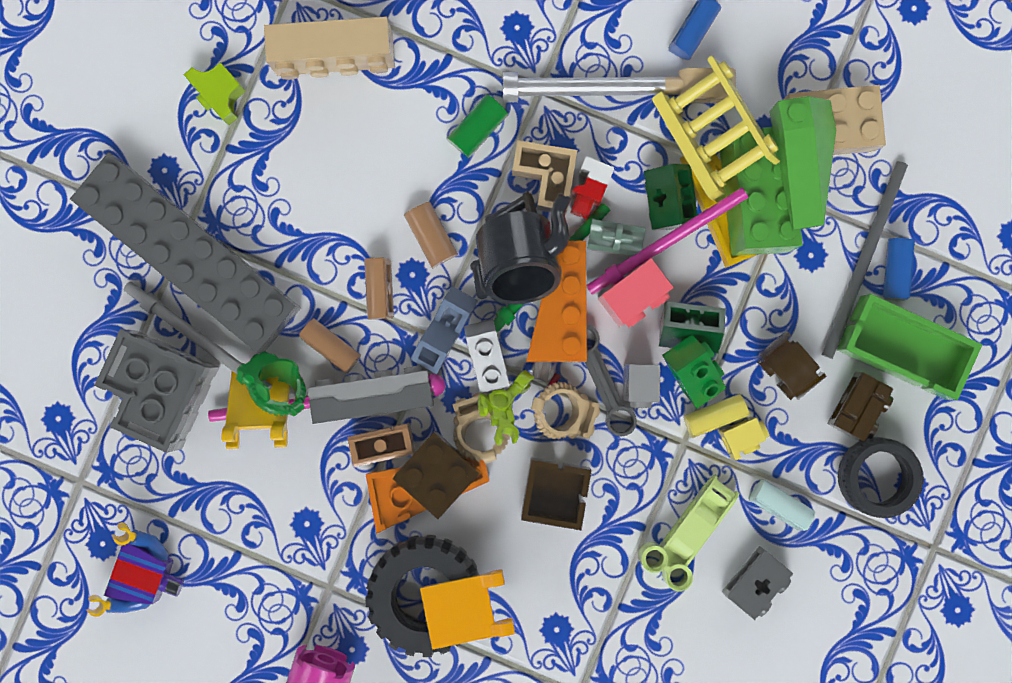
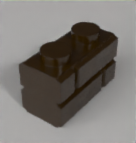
[827,372,894,442]

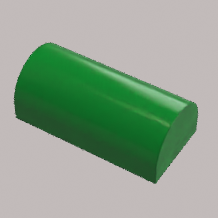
[446,94,508,159]

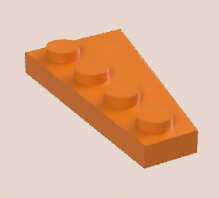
[526,241,587,362]
[365,451,490,534]

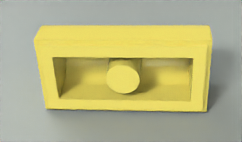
[683,394,750,438]

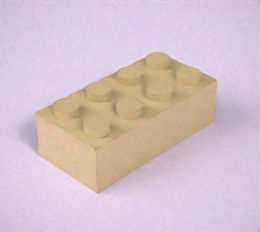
[264,17,395,80]

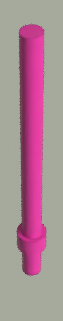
[586,187,749,295]

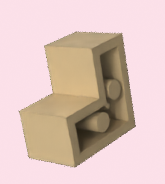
[512,140,578,215]

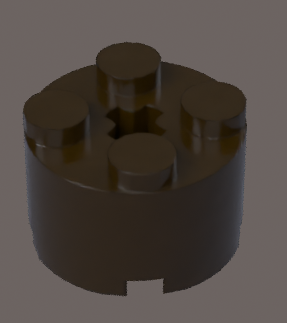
[757,331,827,400]

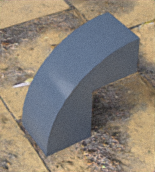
[410,286,478,374]

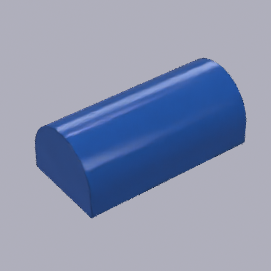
[668,0,721,60]
[883,238,915,301]

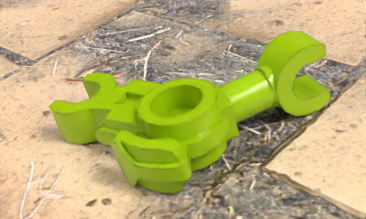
[478,370,534,446]

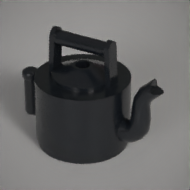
[470,191,571,305]

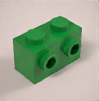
[662,335,726,409]

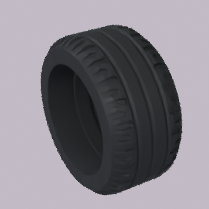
[838,437,924,518]

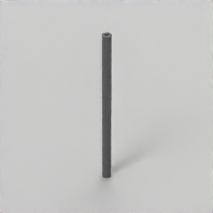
[821,161,908,359]

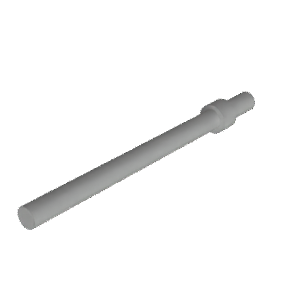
[123,281,272,391]

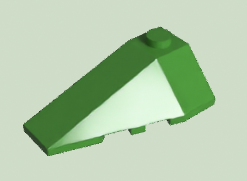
[769,96,836,231]

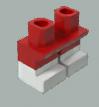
[570,156,614,219]

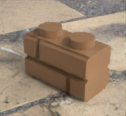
[347,423,416,467]

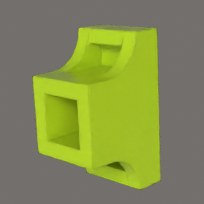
[183,62,246,125]

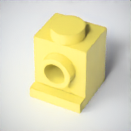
[718,417,769,460]

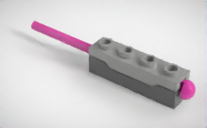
[208,365,445,424]

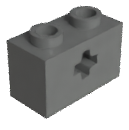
[722,546,794,620]

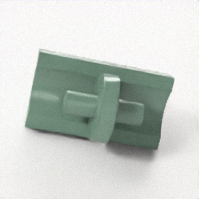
[587,219,646,257]

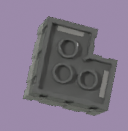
[94,329,219,453]

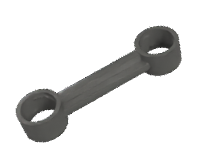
[585,324,637,436]

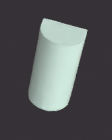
[748,479,815,531]

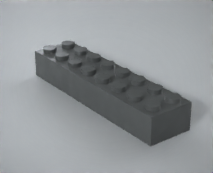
[70,152,301,353]

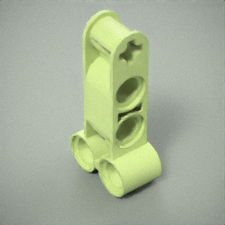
[638,474,740,591]

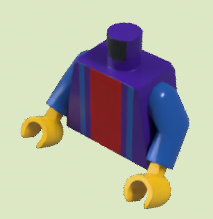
[86,522,184,617]

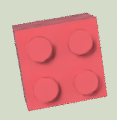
[598,258,674,328]

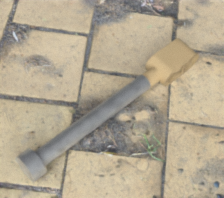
[503,68,736,103]

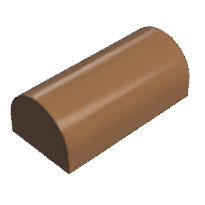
[404,202,458,269]
[364,257,394,320]
[299,318,361,374]

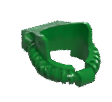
[236,351,306,416]

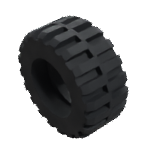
[365,535,479,657]

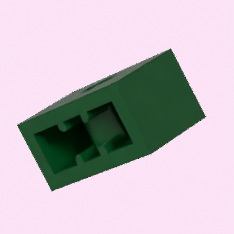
[644,164,698,230]
[659,301,726,354]

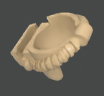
[531,382,600,439]
[452,392,510,464]

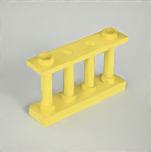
[651,55,780,202]

